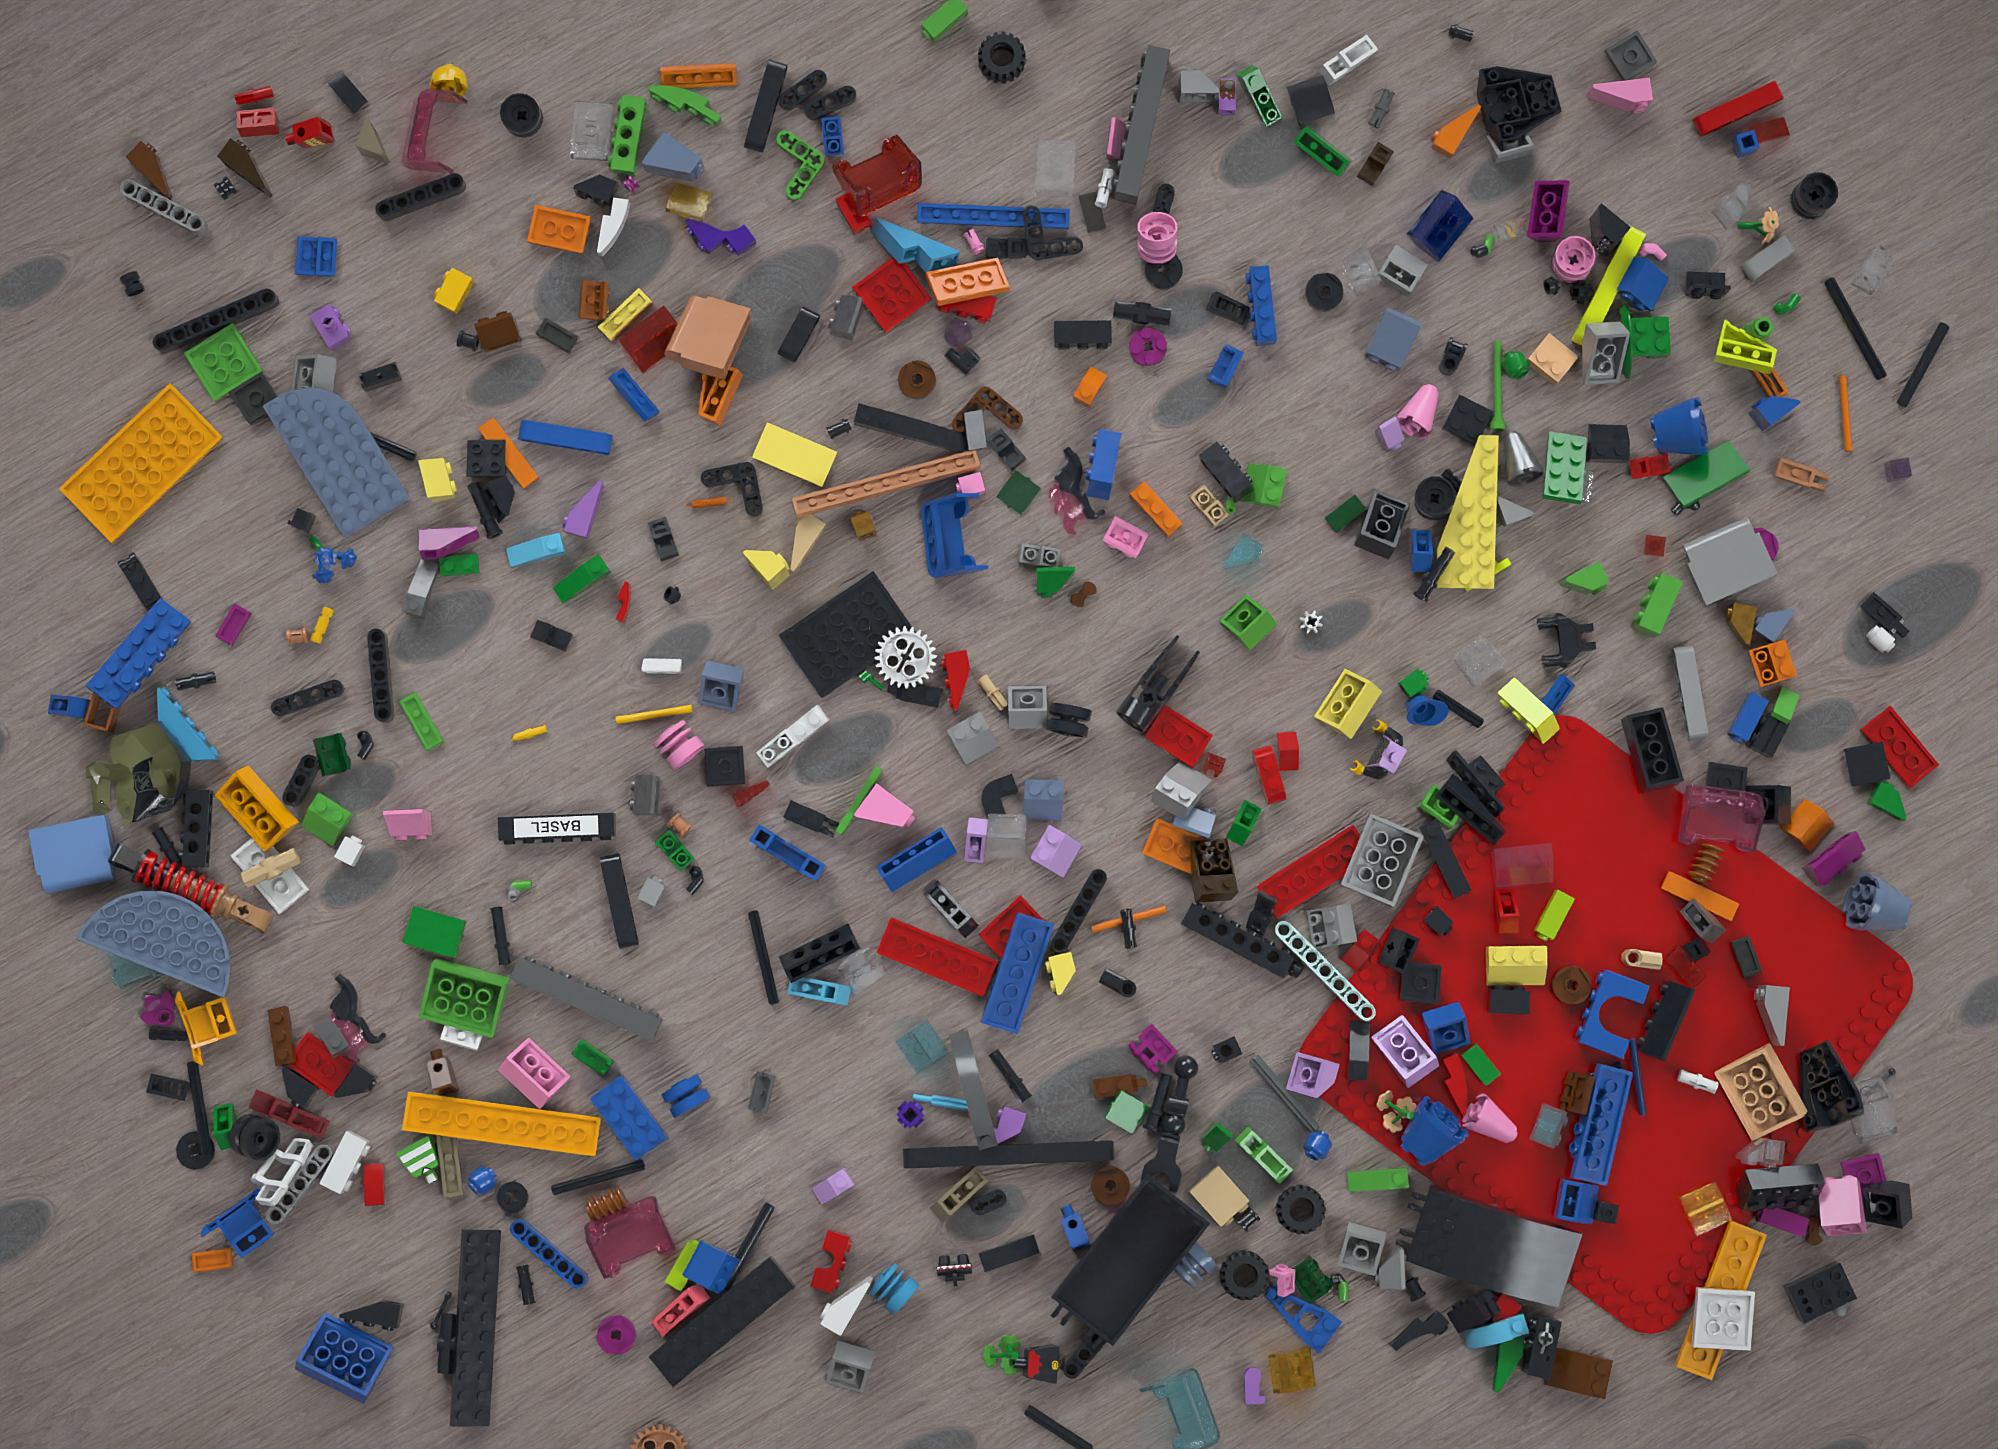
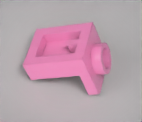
[1269,1264,1295,1297]

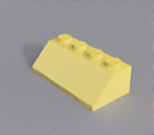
[742,550,790,590]

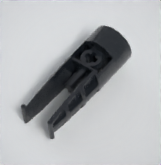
[1116,635,1200,733]

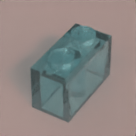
[1529,1103,1568,1149]

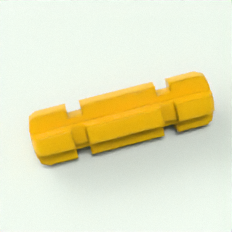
[310,607,334,644]

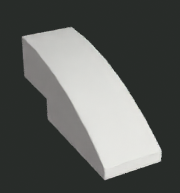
[1318,35,1378,86]
[597,198,630,256]

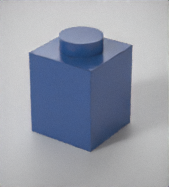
[1731,130,1760,159]

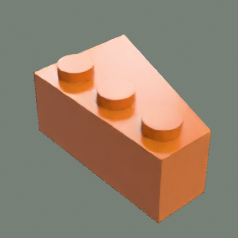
[698,367,743,427]

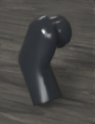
[1671,501,1700,516]
[357,731,374,760]
[686,866,704,895]

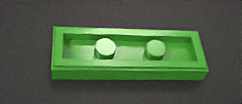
[399,692,444,751]

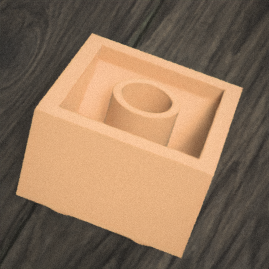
[1527,333,1579,386]

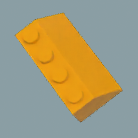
[215,765,299,852]

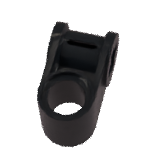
[1439,337,1468,376]

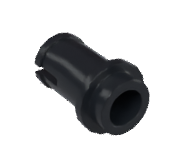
[1448,24,1474,42]
[826,419,852,439]

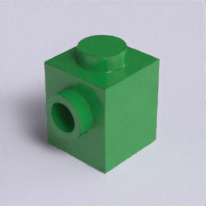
[1397,668,1429,699]

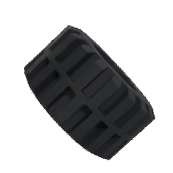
[978,31,1026,84]
[1276,1184,1326,1234]
[1219,1250,1270,1301]

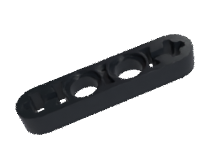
[271,679,344,717]

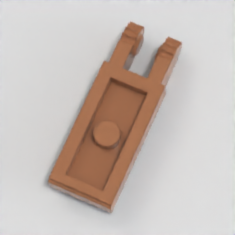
[1773,458,1830,492]

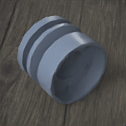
[1174,1242,1218,1288]

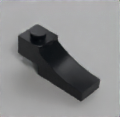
[1389,1310,1449,1351]

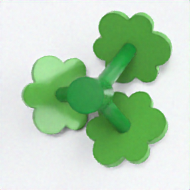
[983,1335,1021,1375]

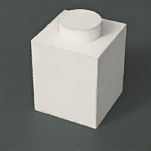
[334,835,365,866]

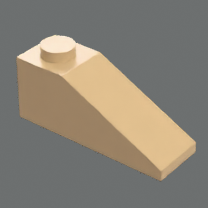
[790,515,827,574]

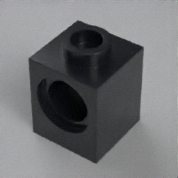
[1422,906,1454,936]
[1211,1036,1242,1063]
[1593,1201,1619,1225]

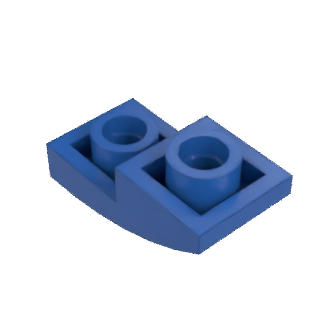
[821,116,844,156]

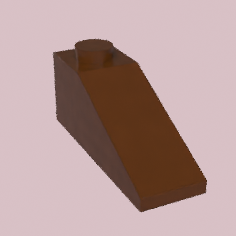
[125,141,172,200]

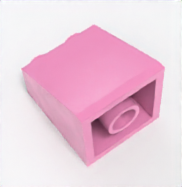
[854,784,915,828]
[1819,1175,1867,1236]

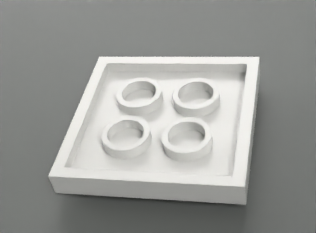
[1692,1287,1755,1351]

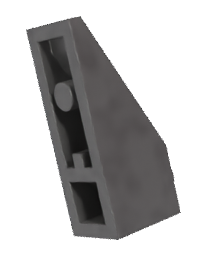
[402,558,440,618]

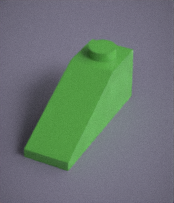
[1347,1167,1409,1191]

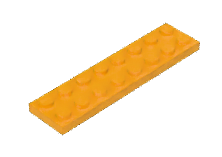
[1674,1220,1767,1380]

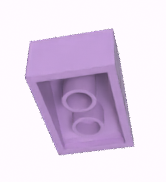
[1371,1015,1439,1088]

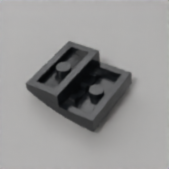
[1287,75,1335,125]

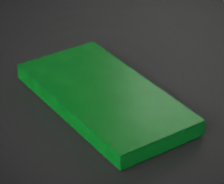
[1663,441,1750,509]

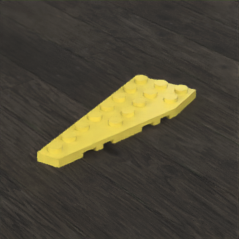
[1437,435,1499,589]

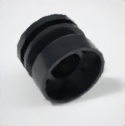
[500,93,543,138]
[1790,172,1838,219]
[1414,476,1455,520]

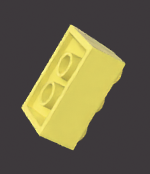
[1314,669,1382,739]
[1486,946,1547,986]

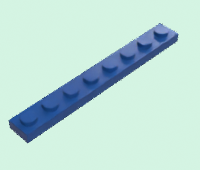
[917,203,1070,229]

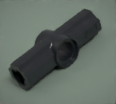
[1113,301,1172,326]
[437,1313,457,1374]

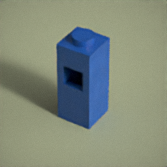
[1727,692,1769,744]

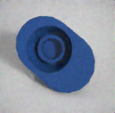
[1406,695,1449,726]

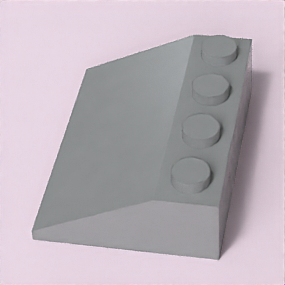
[1341,813,1424,907]

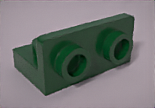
[313,732,351,777]
[1291,1255,1332,1304]

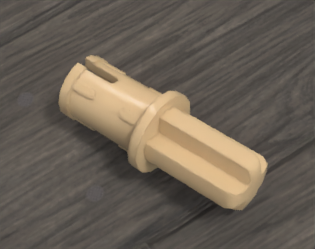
[978,674,1008,711]

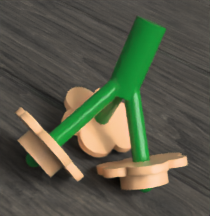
[1738,207,1779,245]
[1377,1090,1416,1133]

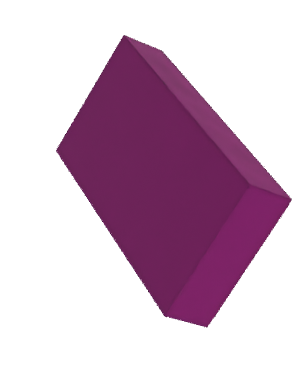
[215,603,252,646]

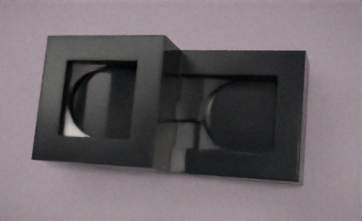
[327,71,368,114]
[986,237,1027,259]
[986,428,1026,471]
[648,517,679,562]
[1246,891,1278,936]

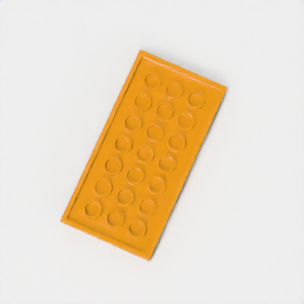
[59,383,224,544]

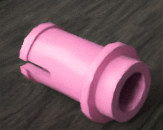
[964,229,984,255]

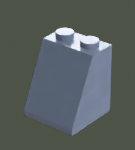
[642,132,704,182]
[1365,308,1422,372]

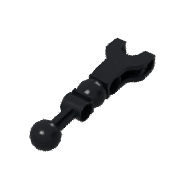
[1141,1055,1198,1194]

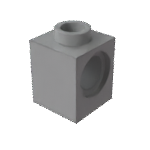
[637,876,666,907]

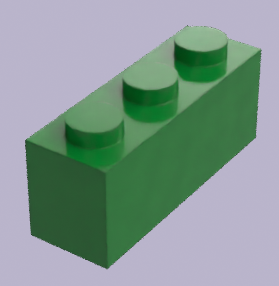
[1293,126,1352,177]

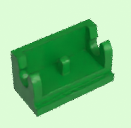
[572,1039,614,1077]

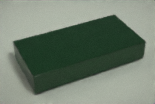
[1325,495,1367,533]

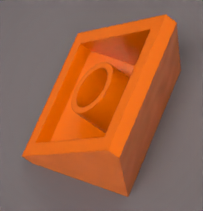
[1780,799,1835,853]

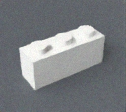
[319,1131,370,1194]

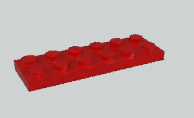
[1256,825,1360,919]
[876,917,998,996]

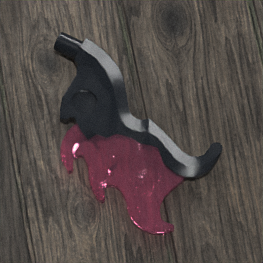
[1048,446,1105,535]
[330,974,386,1062]

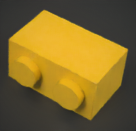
[434,268,475,315]

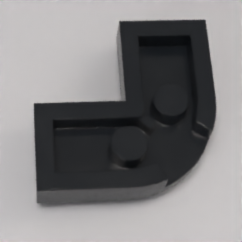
[981,774,1018,823]

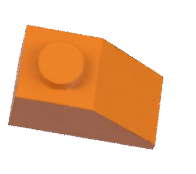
[1073,366,1108,408]

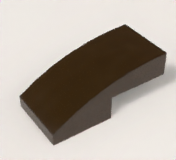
[1357,142,1394,186]

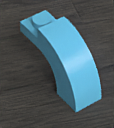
[1462,1314,1529,1349]

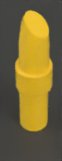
[512,725,548,741]

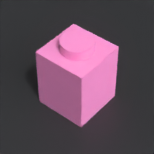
[955,472,985,494]

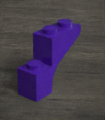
[685,217,756,256]

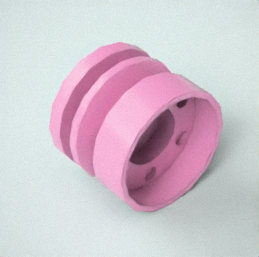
[1137,212,1177,264]
[1552,236,1596,284]
[653,720,705,771]

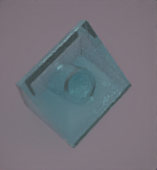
[895,1020,949,1073]

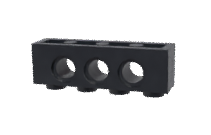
[179,789,214,868]
[779,923,861,983]

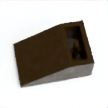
[1190,838,1239,903]

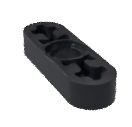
[779,70,827,111]
[805,86,856,120]

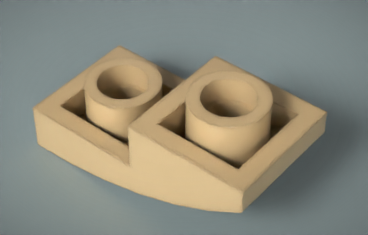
[1188,484,1229,526]

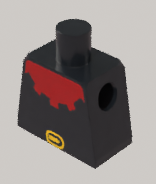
[1013,1344,1059,1384]

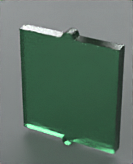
[996,470,1041,515]

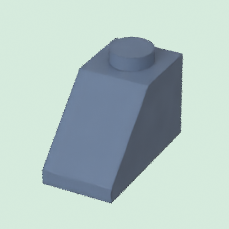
[1752,609,1795,644]

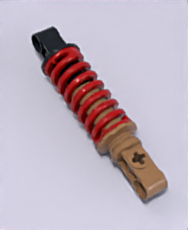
[107,843,273,934]

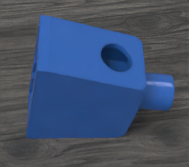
[1061,1205,1091,1252]

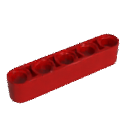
[1692,81,1784,137]

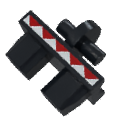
[936,1254,972,1287]

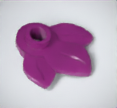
[140,990,175,1027]

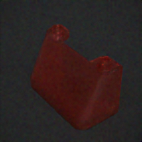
[832,135,922,216]

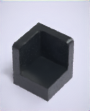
[287,508,316,533]

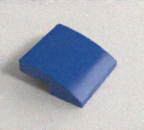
[295,236,337,277]

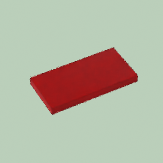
[1860,706,1939,789]

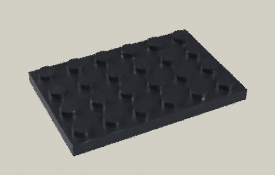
[779,571,916,699]

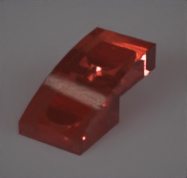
[1748,117,1790,144]

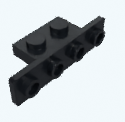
[1446,750,1505,818]

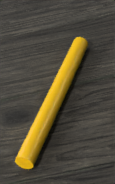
[616,705,693,724]

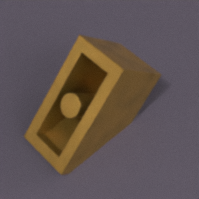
[850,510,877,542]
[1725,602,1757,646]

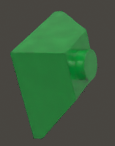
[1036,567,1075,598]

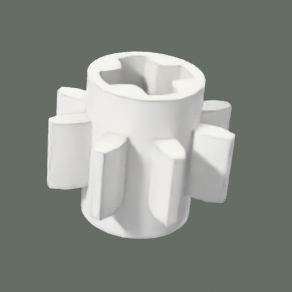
[1299,610,1323,634]

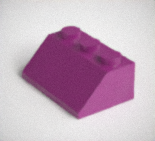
[1527,180,1570,242]
[1802,831,1865,886]

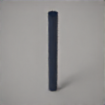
[1628,1038,1647,1115]

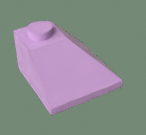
[1286,1052,1340,1098]

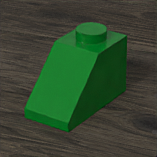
[1867,781,1907,822]
[1226,800,1261,847]
[213,1103,237,1150]

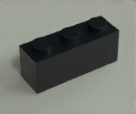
[1054,320,1112,350]
[1199,441,1253,503]

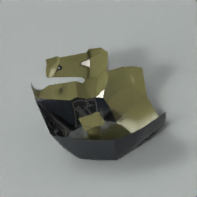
[85,721,191,826]

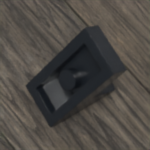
[530,620,573,652]

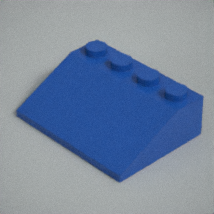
[295,1312,394,1404]

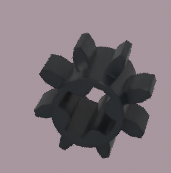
[1569,280,1594,304]

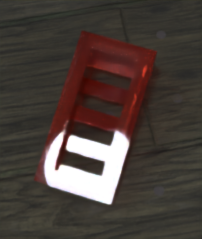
[732,780,770,808]

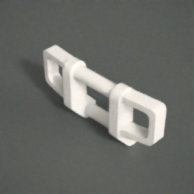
[251,1138,313,1206]

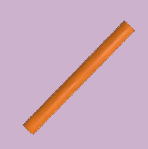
[1839,375,1852,452]
[1091,905,1167,933]

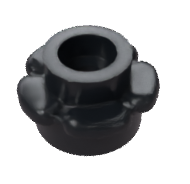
[1543,276,1560,295]
[664,586,681,605]
[1288,960,1305,978]

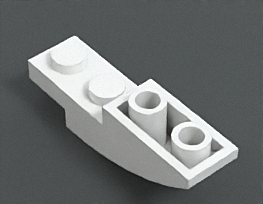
[756,705,829,768]

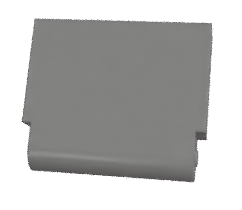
[1683,517,1778,606]

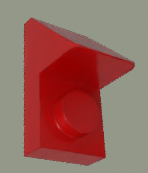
[1340,929,1380,971]

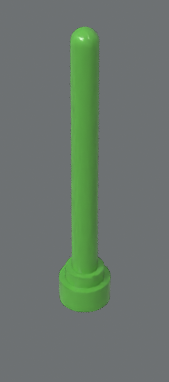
[1490,340,1506,431]

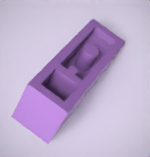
[562,481,604,539]

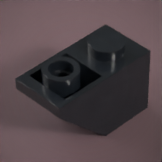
[573,174,619,207]

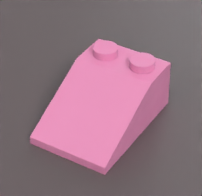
[1587,78,1653,113]
[383,809,432,840]

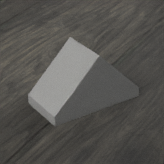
[1497,496,1534,527]

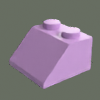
[1030,825,1082,878]

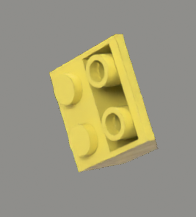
[1045,952,1076,995]

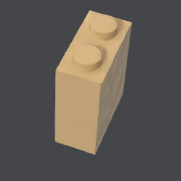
[1189,1165,1249,1227]

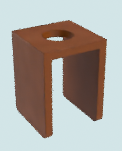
[83,693,122,733]

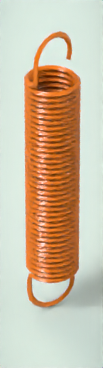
[684,497,734,509]

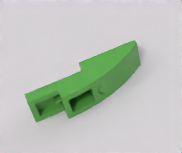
[648,85,722,126]

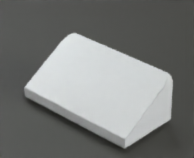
[642,659,682,674]

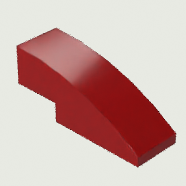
[1441,1053,1467,1116]

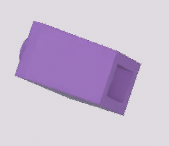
[993,1106,1026,1143]

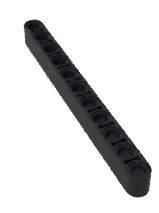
[903,1140,1114,1169]

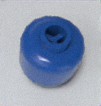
[1303,1131,1332,1161]
[467,1166,497,1195]

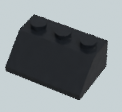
[1589,203,1631,257]

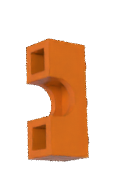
[1129,481,1183,539]

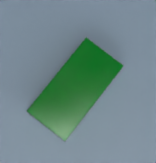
[1461,1044,1501,1086]

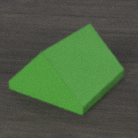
[1417,784,1459,830]

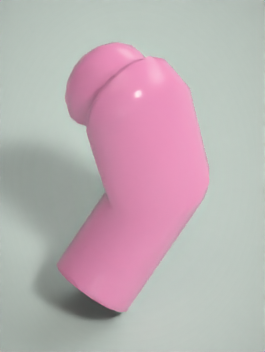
[1638,243,1667,262]

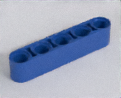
[518,420,613,455]
[510,1219,588,1288]

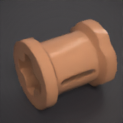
[286,627,309,646]
[667,812,693,837]

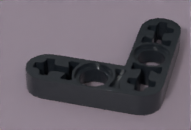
[1023,205,1083,260]
[701,462,763,517]

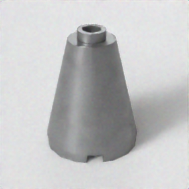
[1503,431,1544,487]

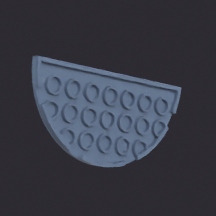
[76,891,230,998]

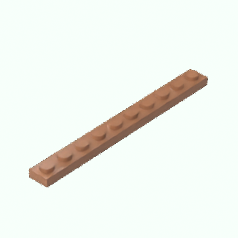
[791,449,981,518]

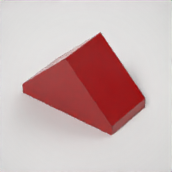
[1277,732,1299,771]

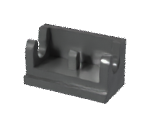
[748,1071,776,1114]

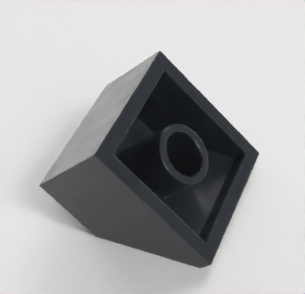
[1588,424,1630,464]
[1745,785,1791,825]
[1863,1180,1913,1229]

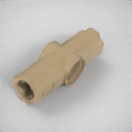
[241,848,301,888]

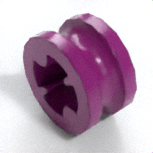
[621,175,640,193]

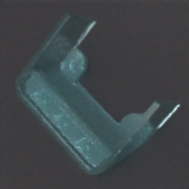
[1140,1368,1220,1449]

